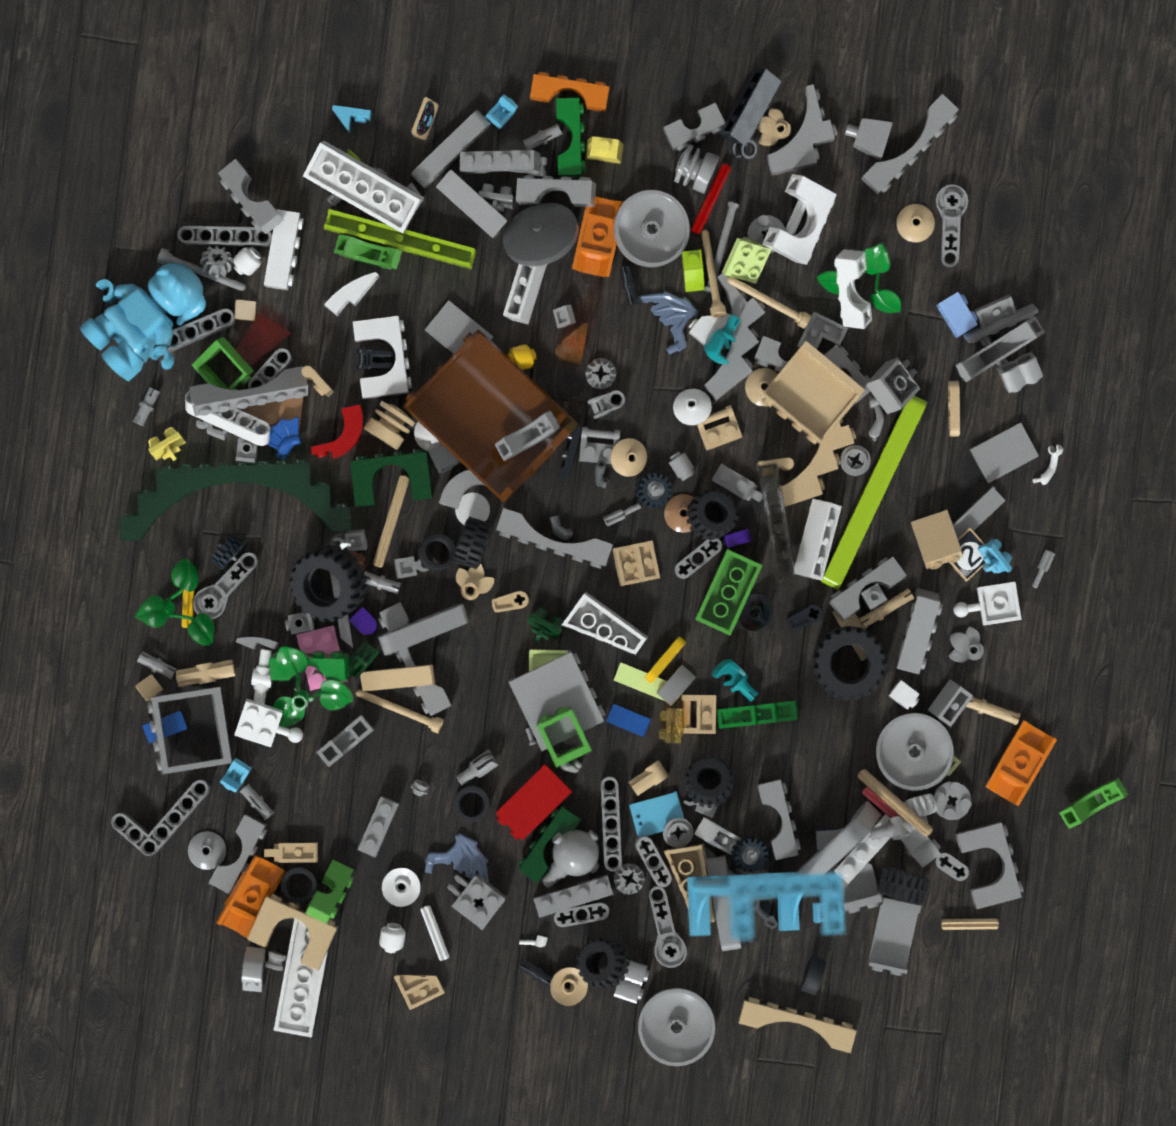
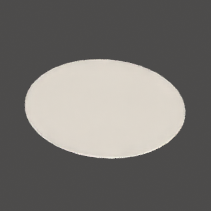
[455,493,490,524]

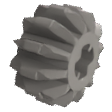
[200,245,233,279]

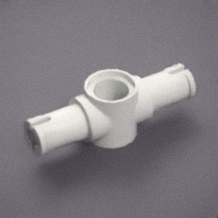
[251,649,273,705]

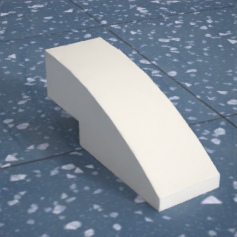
[324,272,379,316]

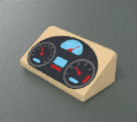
[411,97,439,140]

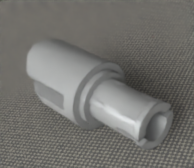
[456,749,498,786]

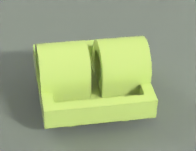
[722,237,771,284]

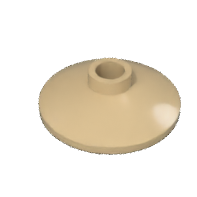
[896,204,935,242]
[745,368,778,406]
[610,438,647,477]
[550,967,588,1006]

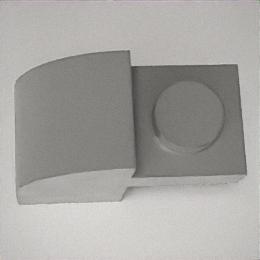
[242,947,266,992]

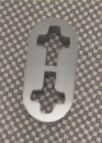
[935,852,969,881]

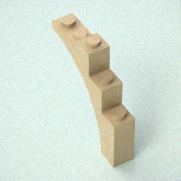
[772,419,856,509]

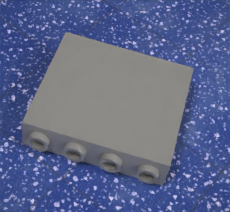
[508,650,605,751]

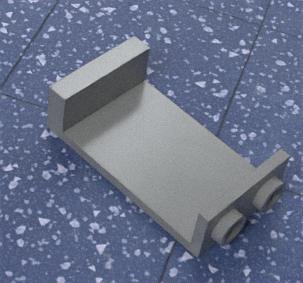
[868,896,921,976]

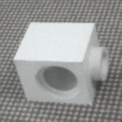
[888,680,919,709]

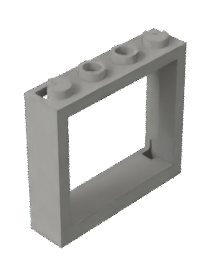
[147,687,232,774]

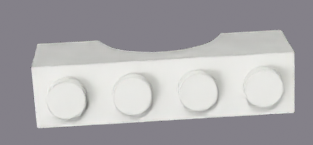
[835,249,872,329]

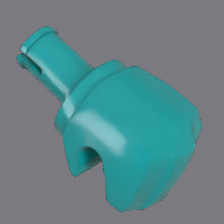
[704,314,741,365]
[712,659,759,702]

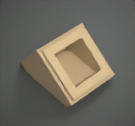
[235,300,256,321]
[135,674,163,701]

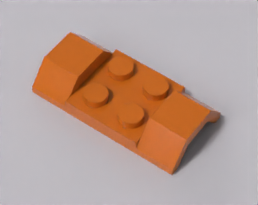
[572,196,623,277]
[985,720,1057,806]
[216,855,286,938]

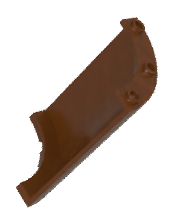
[404,329,579,503]

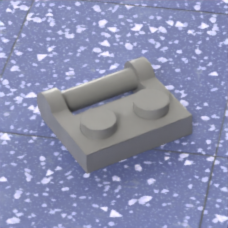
[579,427,620,464]

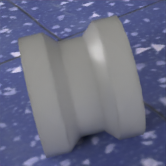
[264,951,287,971]

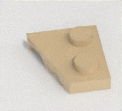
[394,975,445,1010]

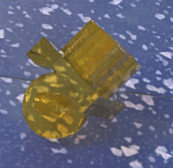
[659,708,689,743]

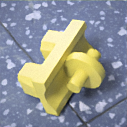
[148,427,186,461]

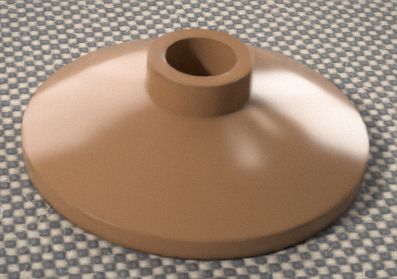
[664,494,694,533]

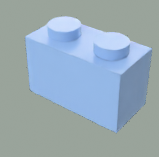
[936,292,978,338]

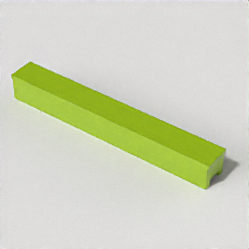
[324,209,476,269]

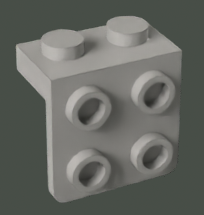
[842,863,883,913]

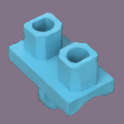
[978,539,1012,574]

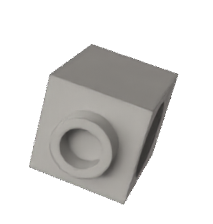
[860,583,887,610]

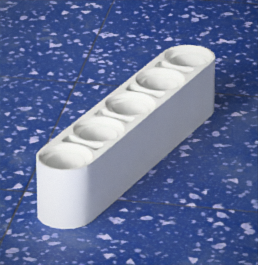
[185,391,270,446]

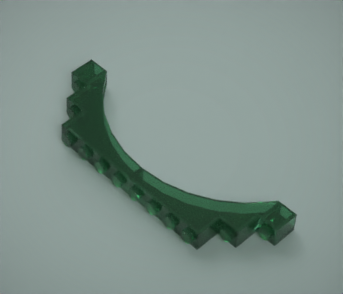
[119,460,352,541]

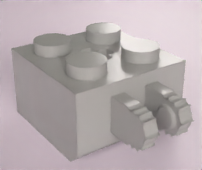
[865,357,920,414]
[447,874,507,930]

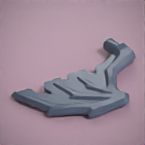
[638,291,698,355]
[424,833,489,883]

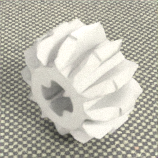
[904,794,937,817]

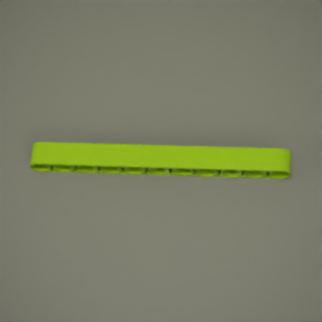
[821,395,928,590]

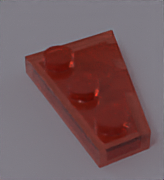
[228,313,292,367]

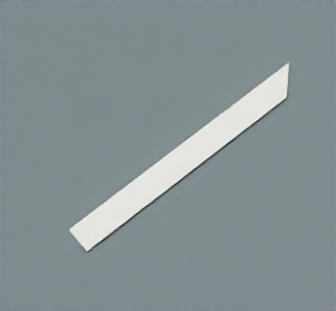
[330,572,353,648]

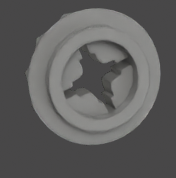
[586,358,616,389]
[840,445,871,476]
[662,817,693,848]
[614,864,645,895]

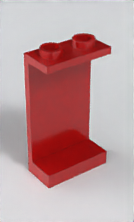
[496,764,572,841]

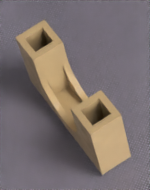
[247,894,338,971]

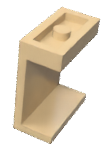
[911,510,963,569]

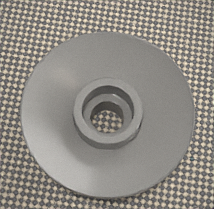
[188,831,226,870]

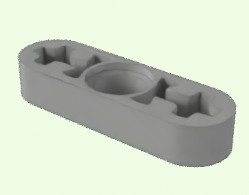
[675,538,722,579]
[635,835,672,887]
[554,902,609,927]

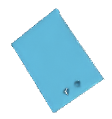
[629,791,684,837]

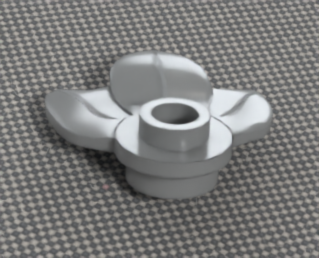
[949,627,984,663]

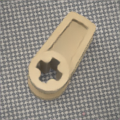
[492,591,529,612]

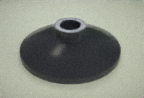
[739,594,773,632]

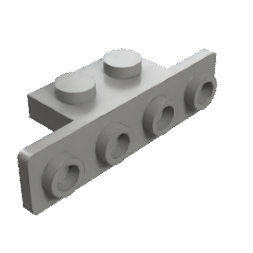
[963,295,1039,343]

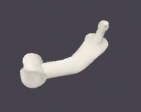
[1033,445,1063,485]

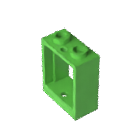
[192,337,254,390]
[536,706,591,767]

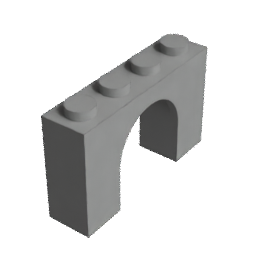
[955,822,1023,909]

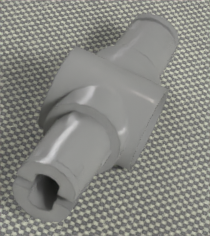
[870,816,928,840]

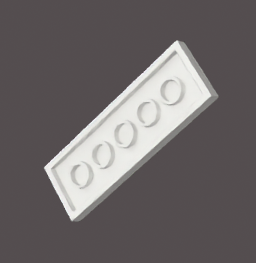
[274,918,328,1037]

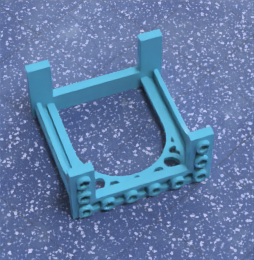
[687,872,844,939]

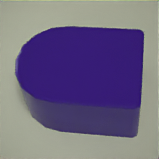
[723,529,752,548]
[349,607,378,635]

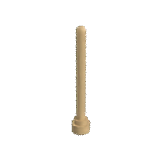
[701,230,726,318]
[727,277,811,329]
[356,690,444,733]

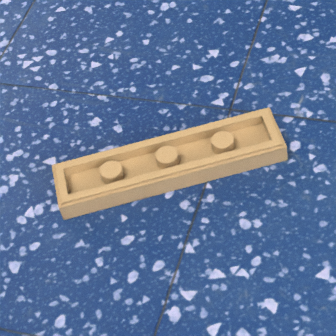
[360,665,435,691]

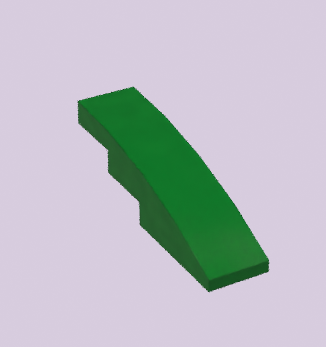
[717,700,799,729]

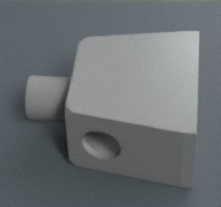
[845,119,893,160]

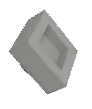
[553,304,576,328]

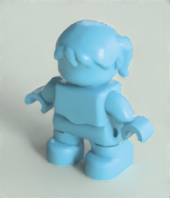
[79,263,206,382]

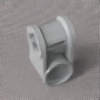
[587,391,625,419]

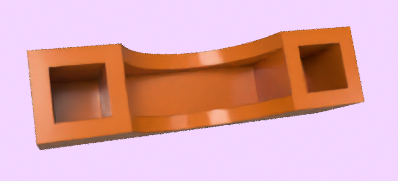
[530,72,609,112]

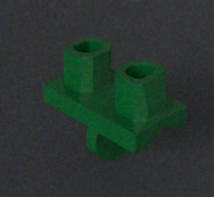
[527,607,563,641]
[349,640,379,679]

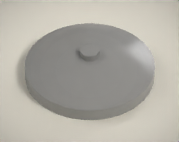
[613,190,690,267]
[876,713,954,791]
[638,988,715,1066]

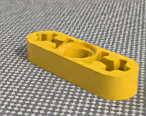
[644,636,686,684]

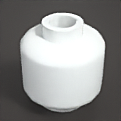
[233,247,262,275]
[379,923,406,953]

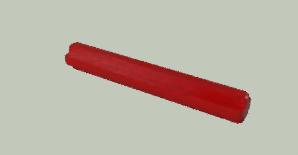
[691,163,731,235]

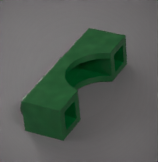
[518,806,581,884]

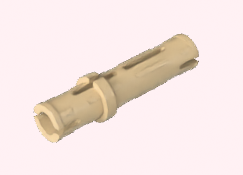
[859,588,914,629]
[966,697,1020,725]

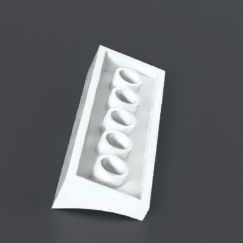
[303,141,424,233]

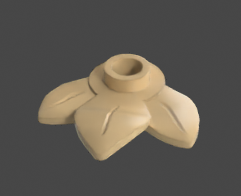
[757,108,791,146]
[456,564,494,600]

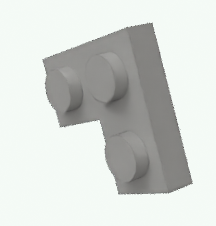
[797,312,848,349]

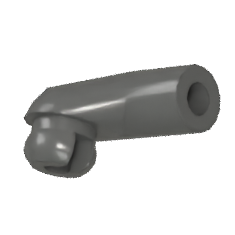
[595,460,609,488]
[550,516,573,540]

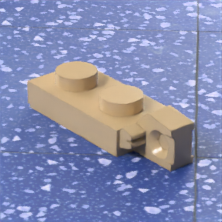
[264,842,318,863]

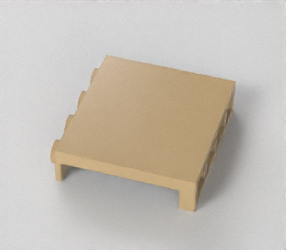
[761,341,865,445]

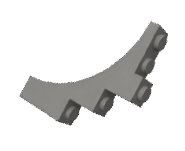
[704,273,765,401]

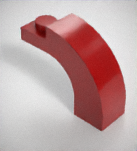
[311,405,364,459]

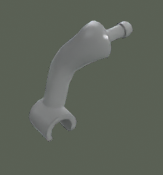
[869,396,884,441]

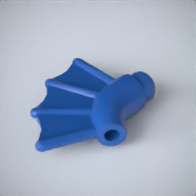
[267,416,301,460]

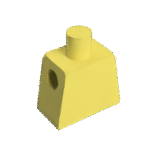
[585,136,624,164]

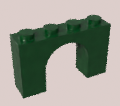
[350,449,433,508]

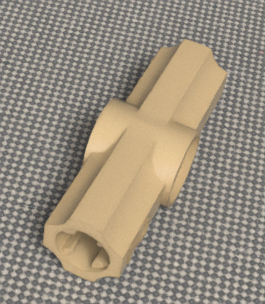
[176,660,236,687]

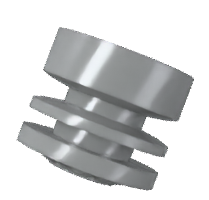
[674,144,719,194]

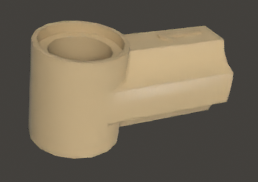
[629,760,669,795]

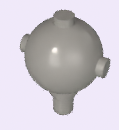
[541,830,599,888]

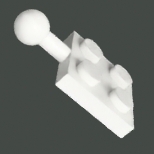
[953,582,1022,626]
[235,699,303,747]

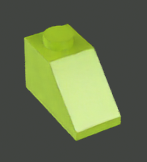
[681,250,704,292]

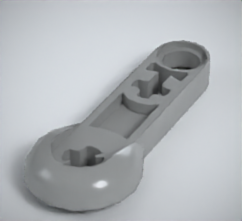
[936,185,968,267]
[193,552,258,619]
[649,886,687,968]

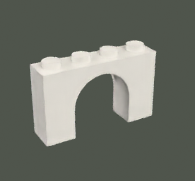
[762,174,837,265]
[353,316,412,399]

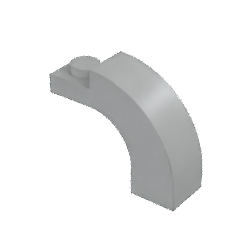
[495,411,560,461]
[439,470,485,509]

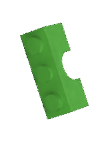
[306,860,354,924]

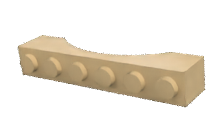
[738,997,856,1053]

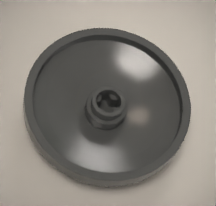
[503,203,579,266]

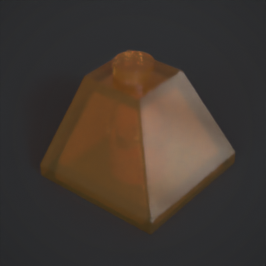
[556,323,588,365]

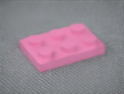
[296,625,348,691]

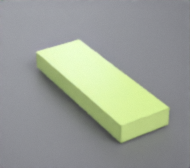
[614,663,667,701]

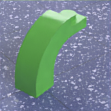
[334,235,402,270]
[1059,778,1128,829]

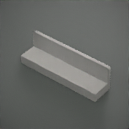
[436,170,507,238]
[952,486,1005,538]

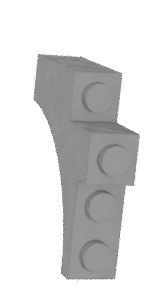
[767,84,837,176]
[956,316,1045,382]

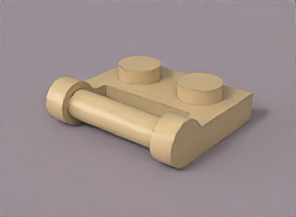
[302,366,334,397]
[697,405,742,451]
[757,458,794,474]
[681,695,716,734]

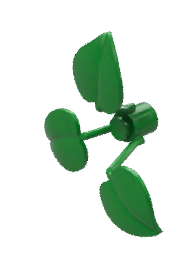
[817,243,902,313]
[135,558,214,646]
[273,646,353,727]

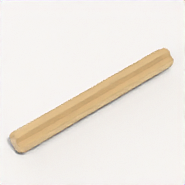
[373,475,410,568]
[858,769,933,836]

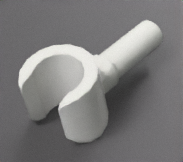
[519,935,547,947]

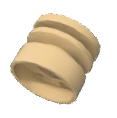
[364,401,415,450]

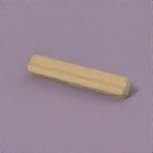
[941,918,999,930]

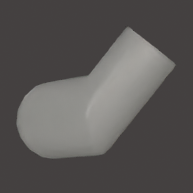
[553,754,582,773]

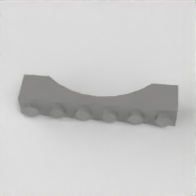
[861,94,959,195]
[190,366,308,416]
[496,508,613,569]
[378,602,452,716]

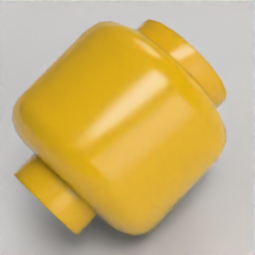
[507,344,536,371]

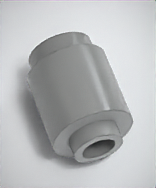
[669,452,695,481]

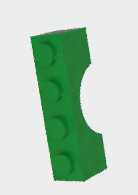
[556,98,585,178]
[269,650,350,681]

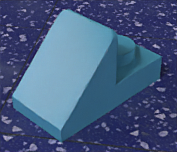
[332,105,372,133]

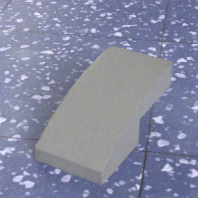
[236,637,279,650]
[657,665,696,706]

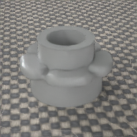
[411,780,429,796]

